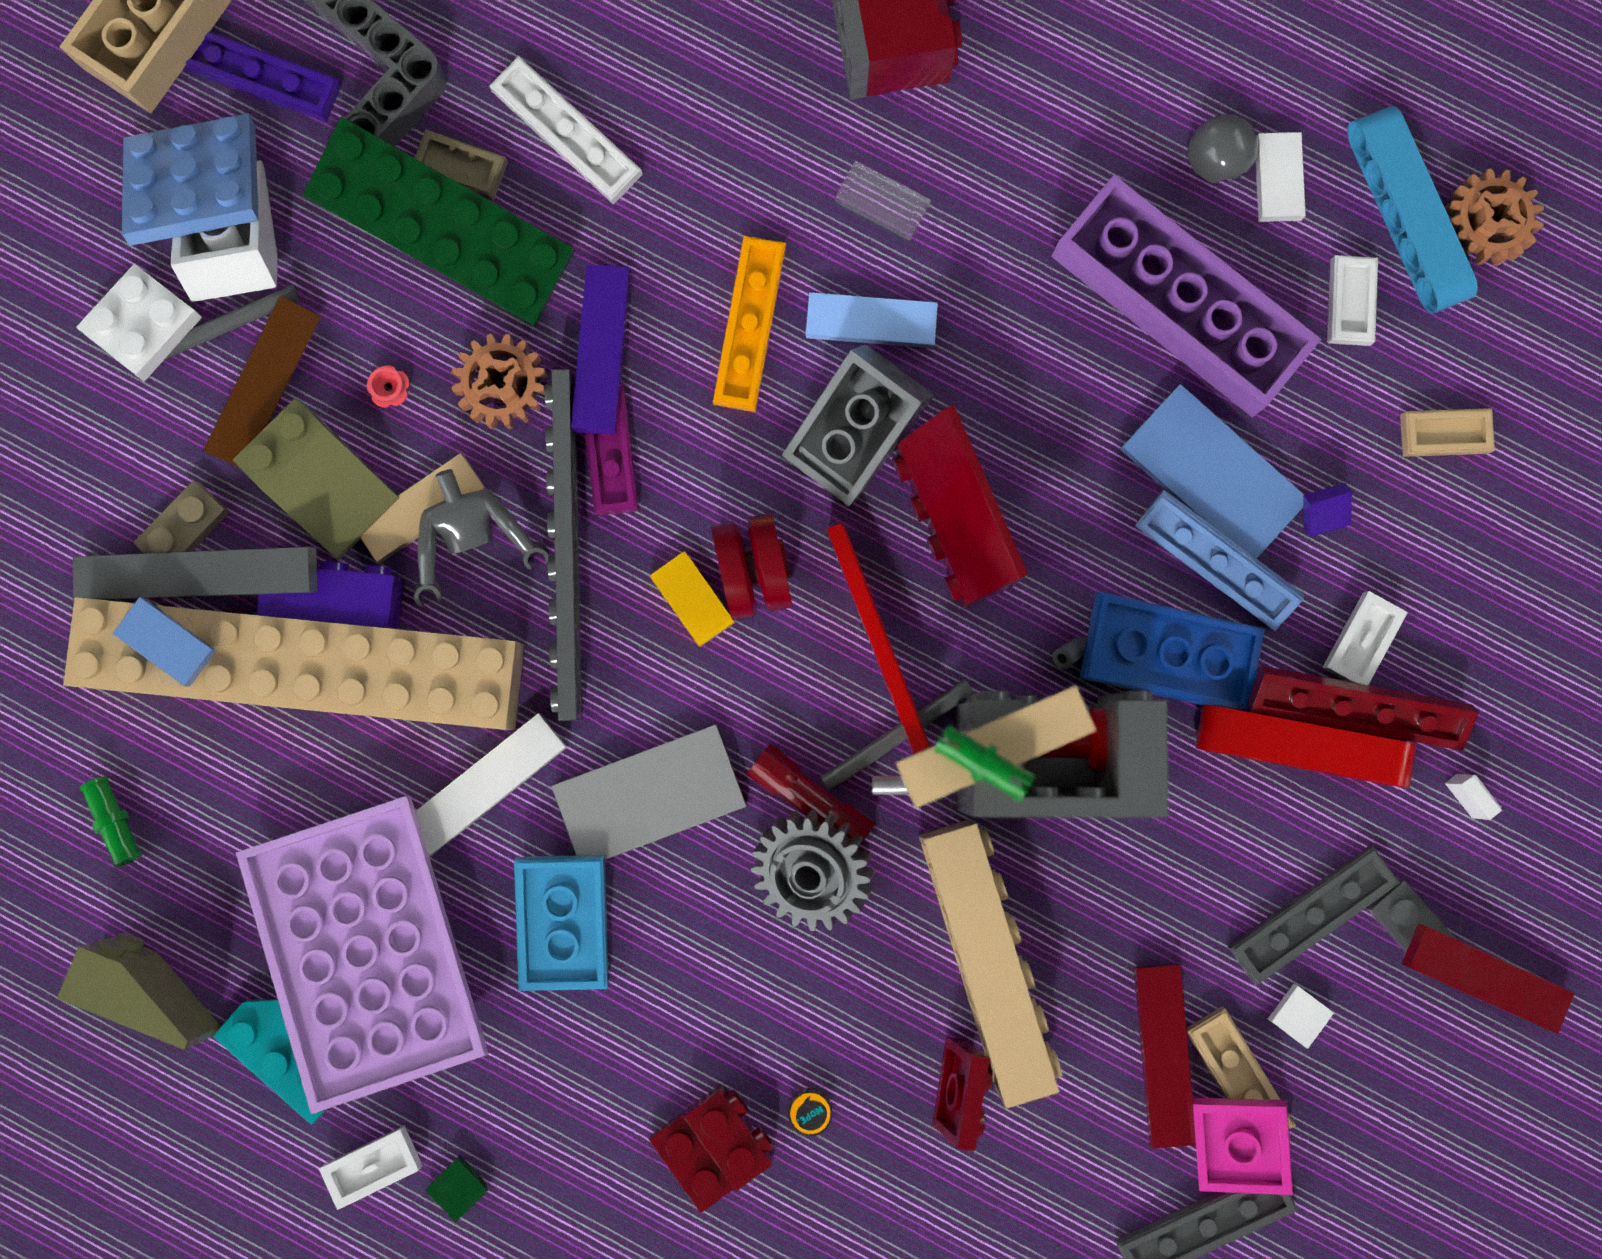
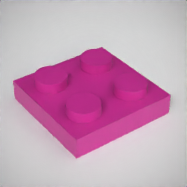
[1193,1098,1293,1195]

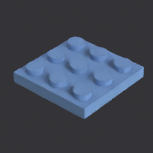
[122,113,259,246]

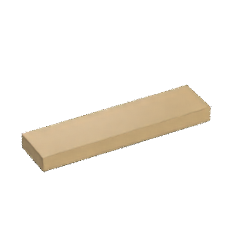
[896,686,1096,808]

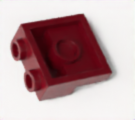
[649,1083,775,1214]

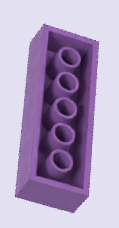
[1051,175,1321,417]

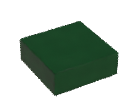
[425,1155,490,1223]

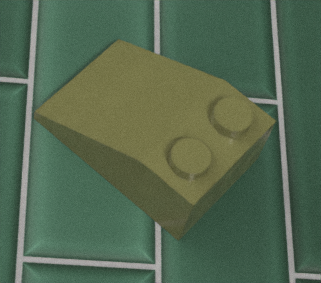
[233,398,399,560]
[57,933,220,1050]

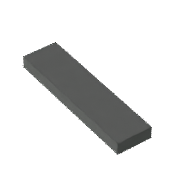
[1227,846,1400,985]
[1115,1192,1298,1259]

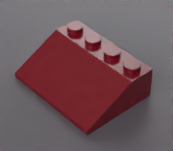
[892,405,1028,608]

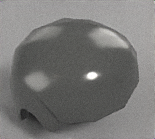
[1188,114,1259,183]

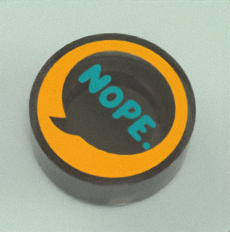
[788,1088,833,1136]

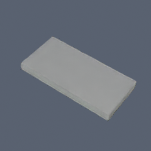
[551,725,747,860]

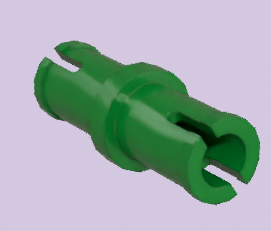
[933,724,1036,803]
[79,776,142,868]

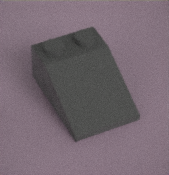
[781,345,935,507]

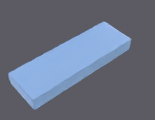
[806,292,938,348]

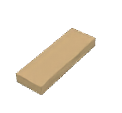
[360,453,487,564]
[1186,1006,1296,1129]

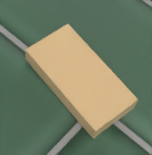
[1400,408,1495,457]

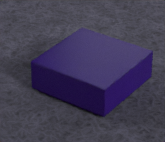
[1303,483,1352,537]

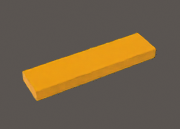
[713,236,786,412]

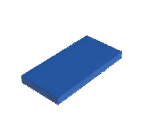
[1079,592,1265,712]

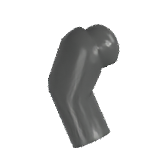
[1053,637,1087,669]

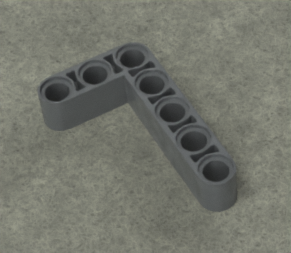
[303,0,447,147]

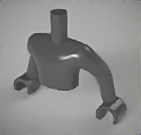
[414,469,549,607]

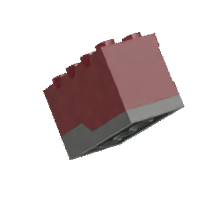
[832,0,962,100]

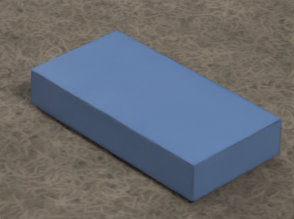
[112,597,217,687]

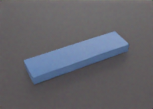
[1135,490,1304,631]

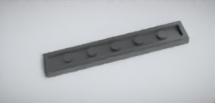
[73,547,317,600]

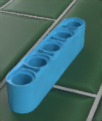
[1348,105,1478,314]

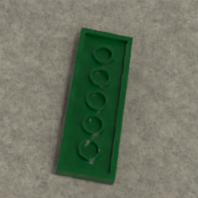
[302,117,576,326]

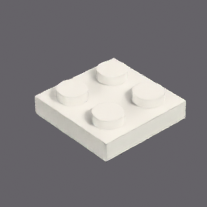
[76,264,202,381]

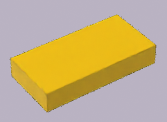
[649,551,735,647]

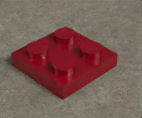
[932,1037,993,1151]

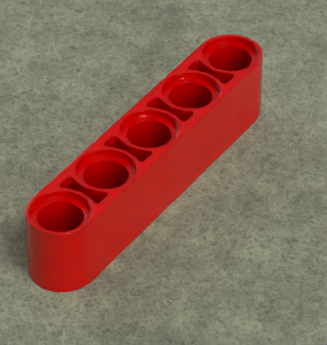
[1195,705,1417,788]

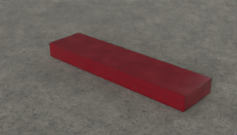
[1401,923,1575,1034]
[1133,963,1196,1148]

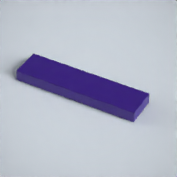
[183,31,342,123]
[571,265,631,435]

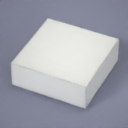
[1445,774,1502,820]
[1268,984,1334,1049]

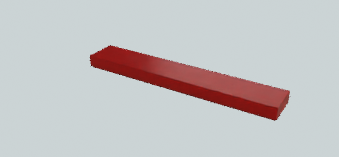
[827,523,931,755]

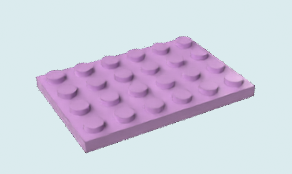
[236,796,488,1114]

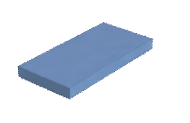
[1120,384,1304,559]

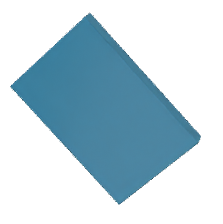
[514,855,609,991]

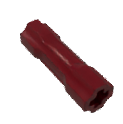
[746,744,875,846]

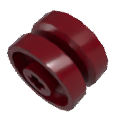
[711,512,793,621]

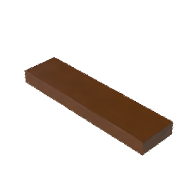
[202,295,321,469]

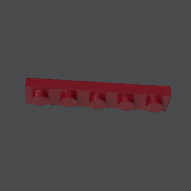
[1247,666,1479,751]

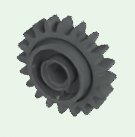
[751,810,875,931]

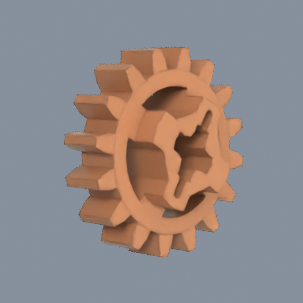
[1444,169,1544,266]
[452,334,548,429]

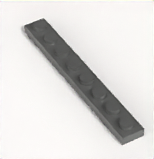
[545,369,582,721]

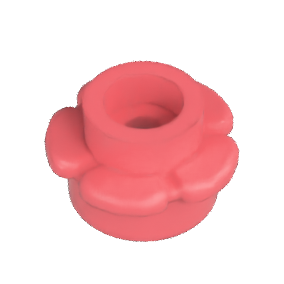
[367,366,410,408]

